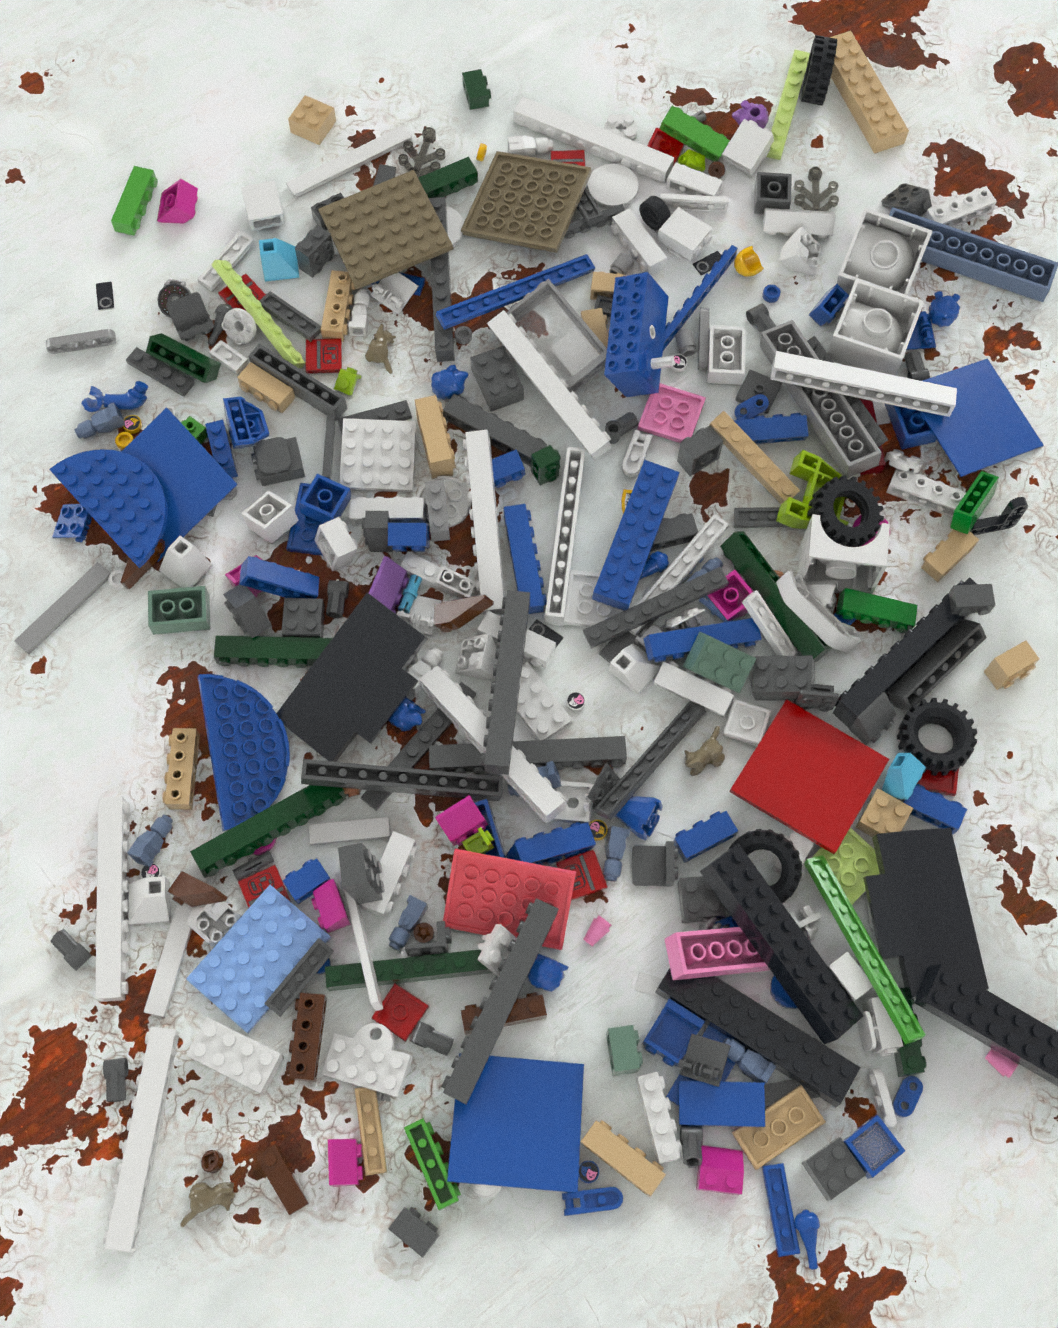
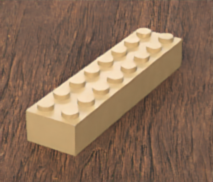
[830,31,909,154]

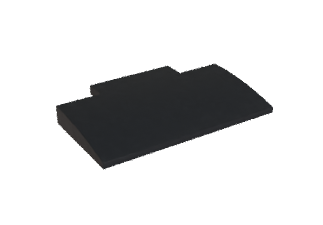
[276,593,428,762]
[863,828,989,1000]

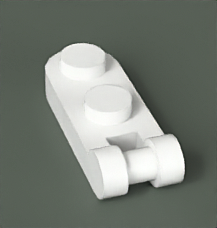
[622,430,653,477]
[868,1068,897,1129]

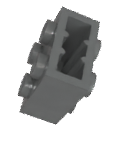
[295,225,335,278]

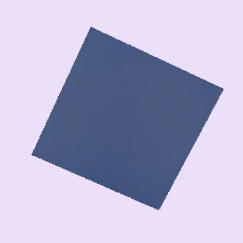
[920,358,1044,477]
[121,407,238,562]
[447,1053,584,1193]

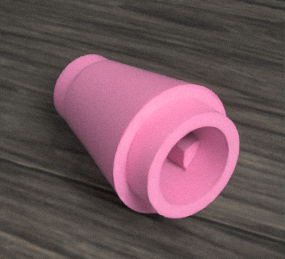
[584,915,612,947]
[985,1048,1019,1078]

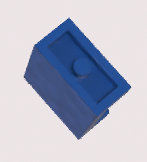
[642,998,705,1067]

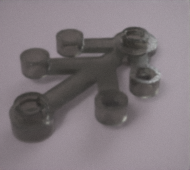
[398,127,446,178]
[793,166,839,211]

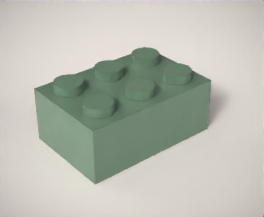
[148,586,211,635]
[683,631,756,693]

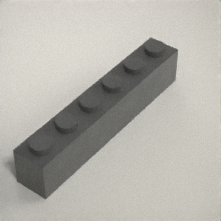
[248,343,347,421]
[443,394,547,467]
[887,619,987,711]

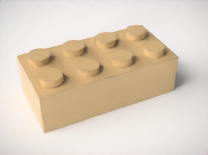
[415,395,456,479]

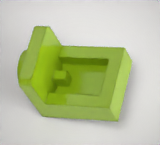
[678,149,706,172]
[334,367,362,396]
[462,827,494,854]

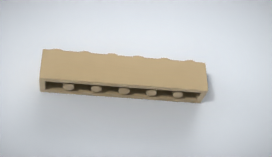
[710,411,800,504]

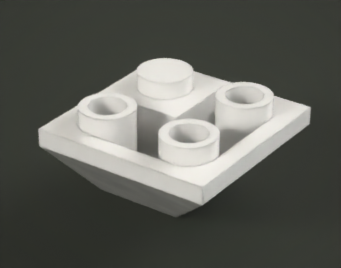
[779,227,822,275]
[159,536,213,588]
[455,634,498,680]
[609,643,661,695]
[128,876,170,925]
[187,901,241,948]

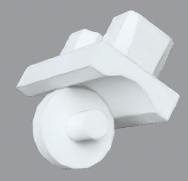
[790,904,822,941]

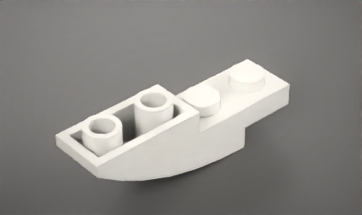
[401,551,476,598]

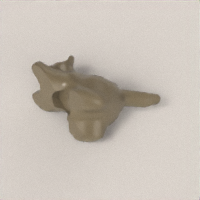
[365,324,396,374]
[684,726,725,776]
[180,1182,235,1227]

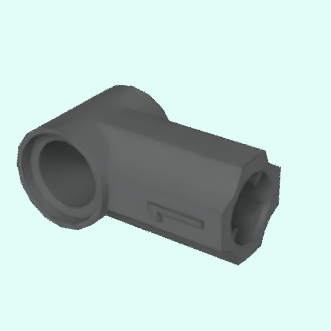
[746,303,776,333]
[904,350,930,381]
[605,412,639,444]
[326,580,349,619]
[50,929,92,971]
[409,1021,454,1056]
[103,1058,129,1102]
[680,1125,703,1168]

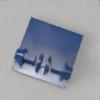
[906,311,936,350]
[52,504,92,543]

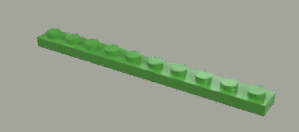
[804,855,926,1044]

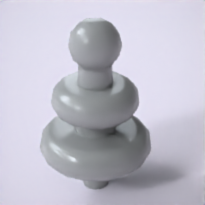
[703,917,721,930]

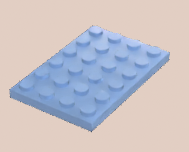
[186,885,331,1033]

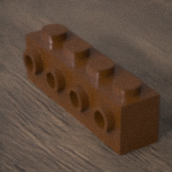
[461,992,547,1034]
[286,993,327,1082]

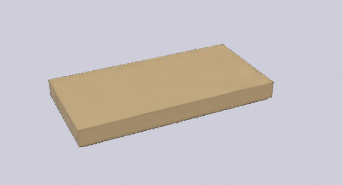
[731,1085,826,1170]

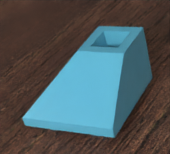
[259,238,300,282]
[882,753,926,800]

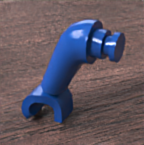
[81,381,148,412]

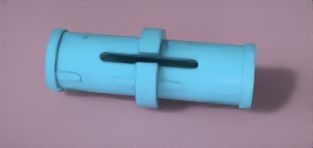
[398,575,422,614]

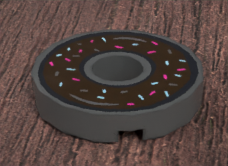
[157,283,191,318]

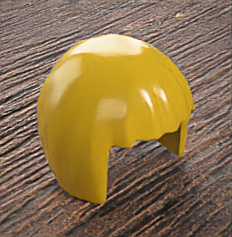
[734,246,764,277]

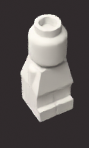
[508,135,553,157]
[348,289,370,337]
[408,647,443,696]

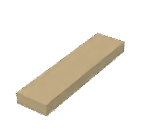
[354,1087,387,1176]

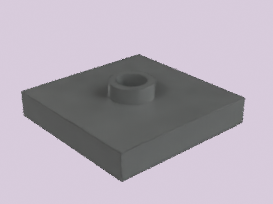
[735,369,782,414]

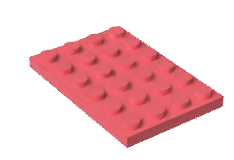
[443,849,576,950]

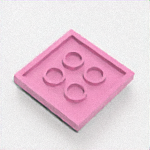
[637,383,706,443]

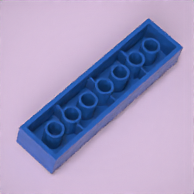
[592,460,680,611]

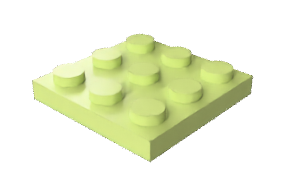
[804,828,880,905]

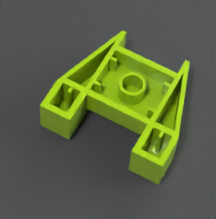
[776,450,849,529]

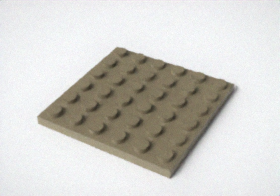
[461,151,592,253]
[318,170,454,290]

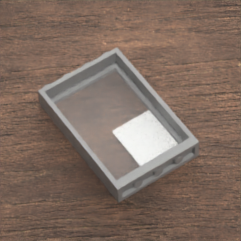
[506,279,607,393]

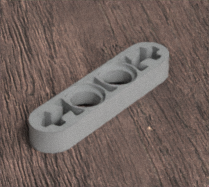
[698,308,709,370]
[46,329,116,354]

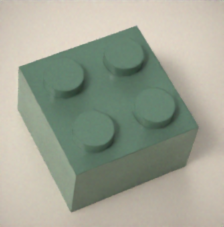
[606,1025,643,1076]

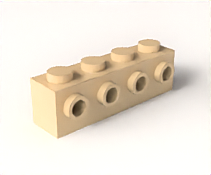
[321,270,356,342]
[162,728,200,810]
[580,1120,666,1197]

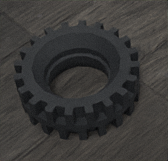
[801,35,838,106]
[808,475,884,547]
[897,698,977,776]
[728,829,802,904]

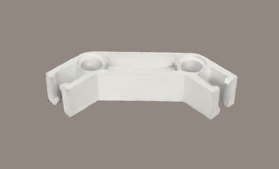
[776,570,861,653]

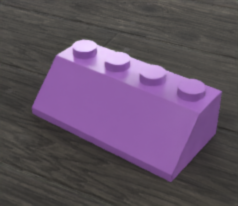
[369,556,410,614]

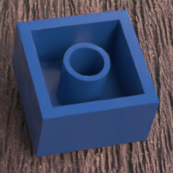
[299,474,351,524]

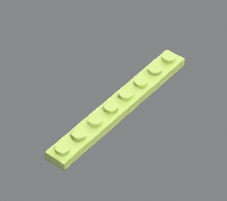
[766,50,810,160]
[212,260,306,368]

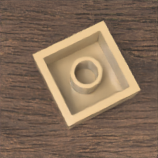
[288,95,336,145]
[984,641,1040,690]
[855,788,913,837]

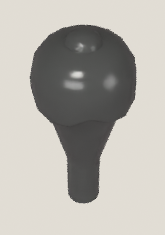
[207,304,233,346]

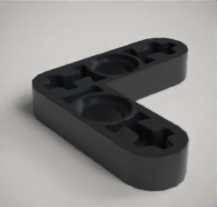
[970,497,1028,535]

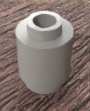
[609,253,634,275]
[675,329,696,357]

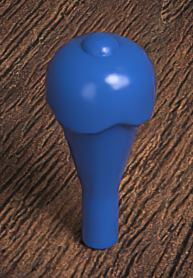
[640,551,669,580]
[795,1210,820,1270]

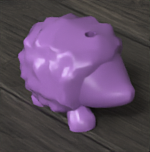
[732,100,769,129]

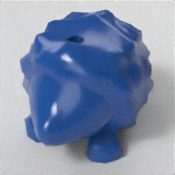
[928,291,960,327]
[431,365,469,400]
[389,697,426,731]
[527,953,569,992]

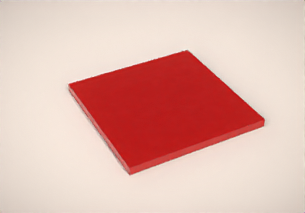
[729,699,889,854]

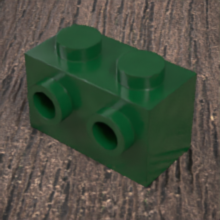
[462,69,491,110]
[531,445,561,486]

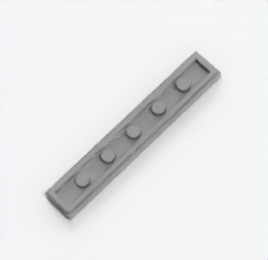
[14,562,111,654]

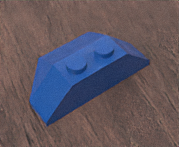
[223,396,269,449]

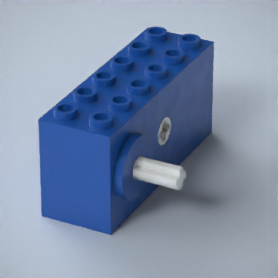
[604,272,675,397]

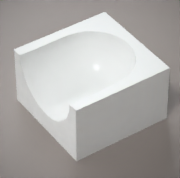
[837,208,932,295]
[828,279,924,376]
[797,514,890,594]

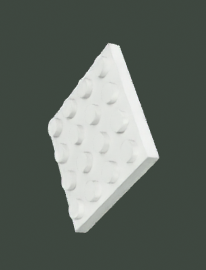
[339,418,416,492]

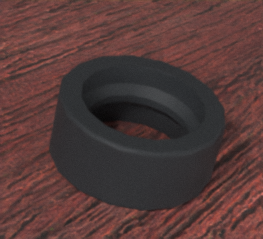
[639,196,671,231]

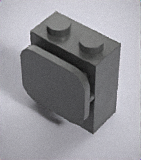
[251,437,305,486]

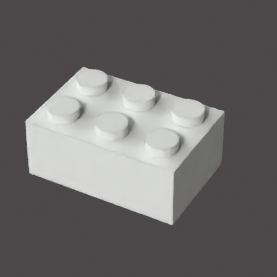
[707,325,746,385]

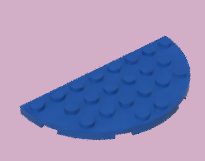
[49,449,168,568]
[198,674,290,831]

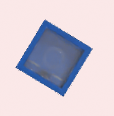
[843,1115,905,1179]

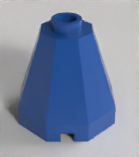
[615,796,663,841]

